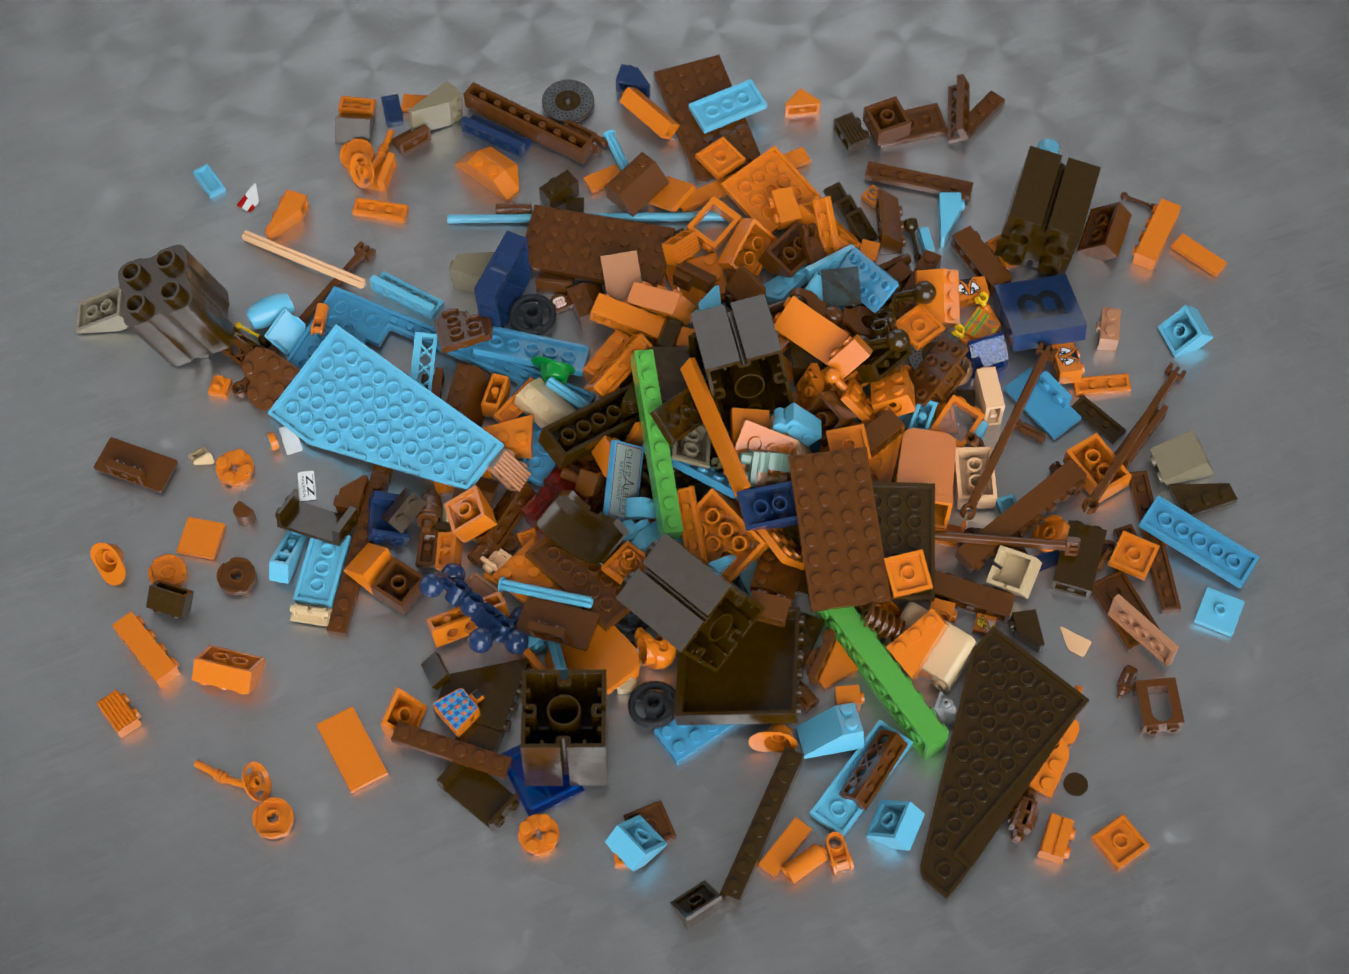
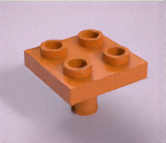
[601,540,647,585]

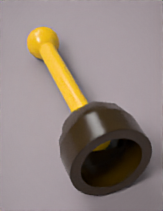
[234,321,272,348]

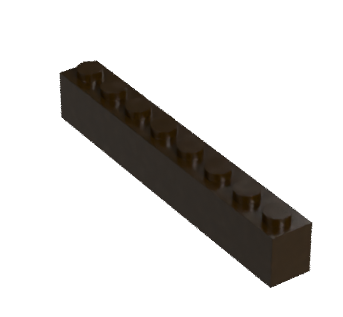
[720,747,804,908]

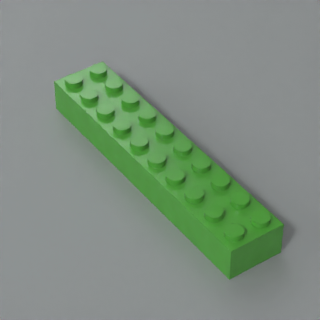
[815,607,949,761]

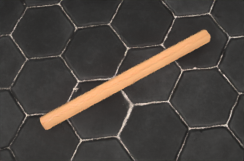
[242,230,366,289]

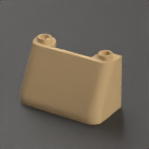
[884,602,976,693]

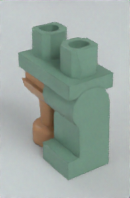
[738,449,792,488]

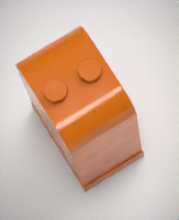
[895,428,956,529]

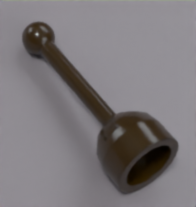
[904,218,921,260]

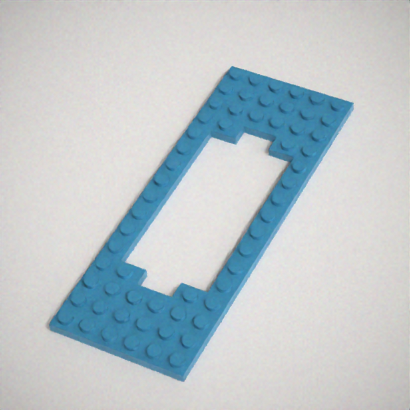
[287,286,596,488]

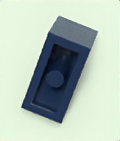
[616,64,650,98]

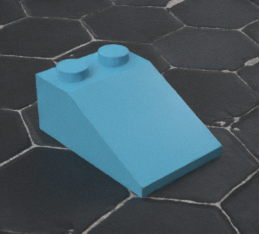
[796,702,864,759]

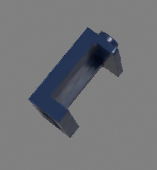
[367,490,410,547]

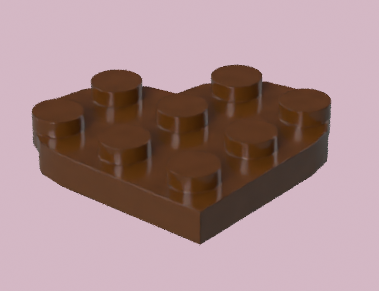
[434,308,493,354]
[242,347,300,411]

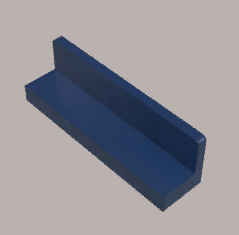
[461,114,532,158]

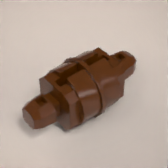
[416,489,443,533]
[1008,788,1039,844]

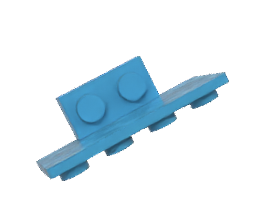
[832,247,899,313]
[1003,368,1082,440]

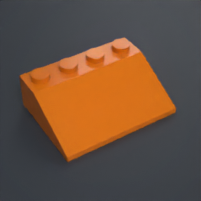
[680,488,769,581]

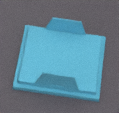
[264,308,307,357]

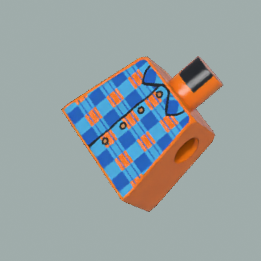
[433,688,484,738]

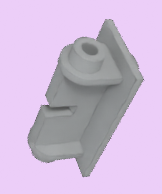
[933,692,957,729]

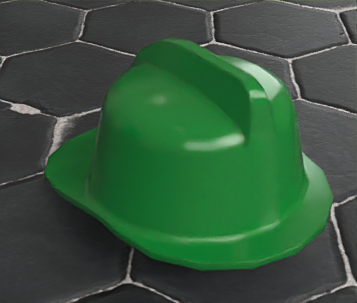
[531,356,575,385]

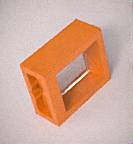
[930,394,985,447]

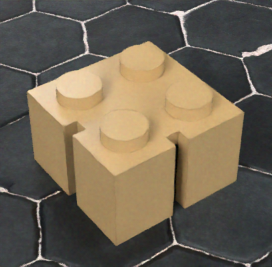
[986,545,1042,599]

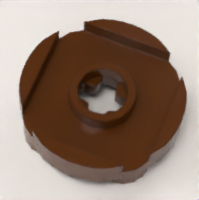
[217,557,257,596]

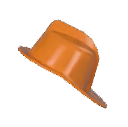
[90,542,126,586]
[748,724,798,753]

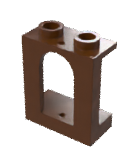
[1132,677,1185,735]

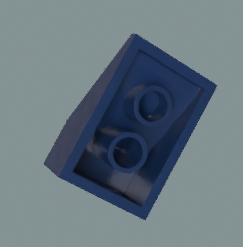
[737,481,798,531]

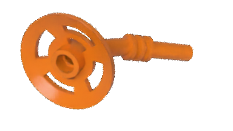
[350,129,395,189]
[194,759,271,802]

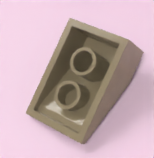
[409,81,463,132]
[76,286,129,334]
[669,424,711,469]

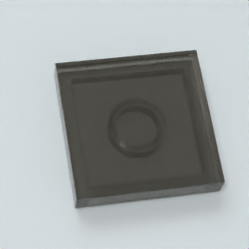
[821,266,862,307]

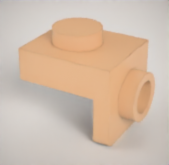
[480,548,512,574]

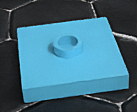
[1194,587,1245,637]

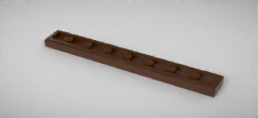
[1129,470,1181,614]

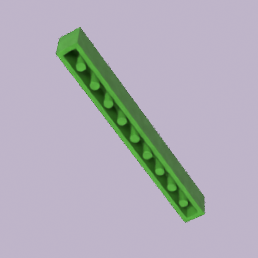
[630,349,683,539]

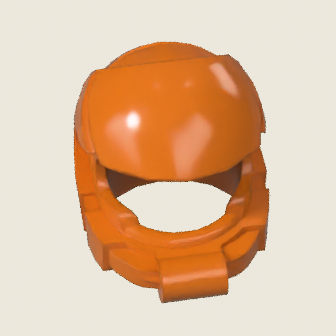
[634,627,677,670]

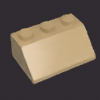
[514,377,577,428]

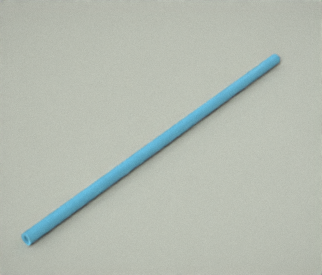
[447,212,726,224]

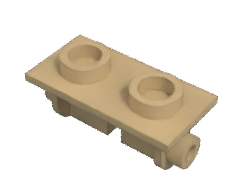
[290,602,333,627]

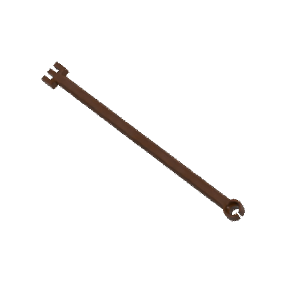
[232,241,376,398]
[960,342,1058,520]
[1082,362,1187,514]
[935,531,1081,556]

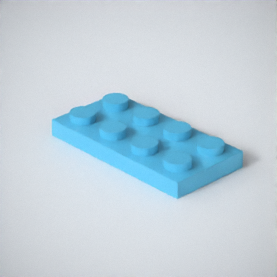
[688,79,767,134]
[293,535,351,608]

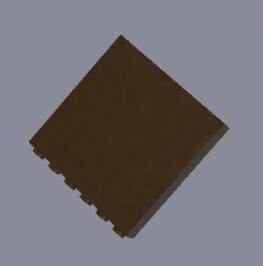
[674,607,805,725]

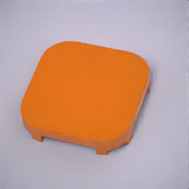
[545,625,641,695]

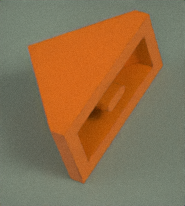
[785,88,821,117]

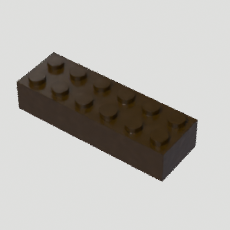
[538,384,640,469]

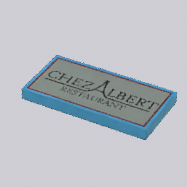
[603,440,644,524]

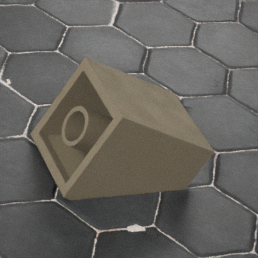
[449,252,494,295]
[1149,430,1215,487]

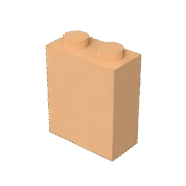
[973,366,1005,426]

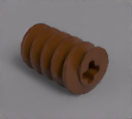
[860,602,906,642]

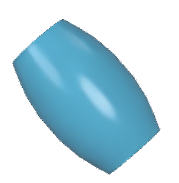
[246,292,295,329]

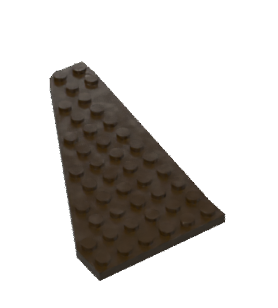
[920,626,1089,900]

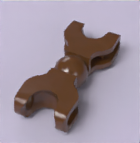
[789,288,875,339]

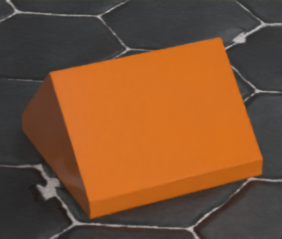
[344,543,393,595]
[380,687,428,736]

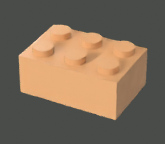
[954,447,998,509]

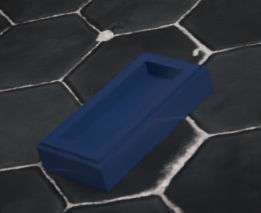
[381,94,404,128]

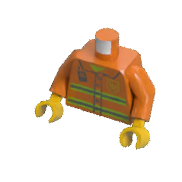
[951,292,1006,351]

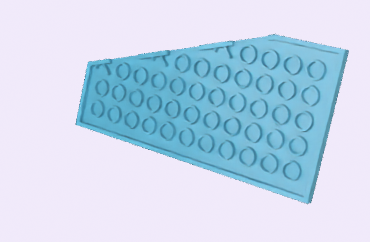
[267,324,505,490]

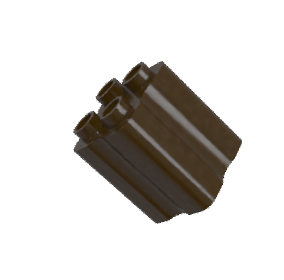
[118,244,235,367]

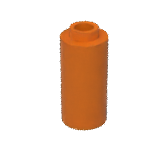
[781,843,828,885]

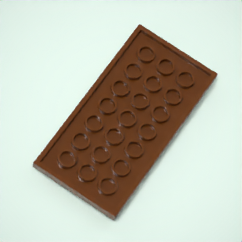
[654,55,761,184]
[525,204,675,288]
[788,447,891,612]

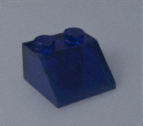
[965,332,1009,379]

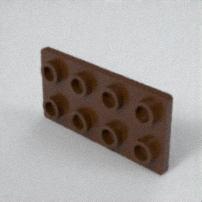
[910,337,969,407]
[94,437,178,493]
[514,596,601,651]

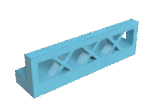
[369,271,444,320]
[410,332,438,391]

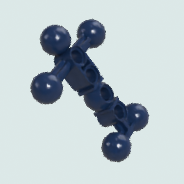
[419,563,529,654]

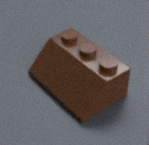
[606,152,669,217]
[875,189,906,255]
[1076,202,1132,261]
[758,221,811,278]
[446,363,491,428]
[750,552,803,607]

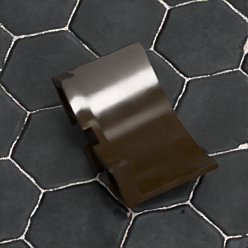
[535,490,629,566]

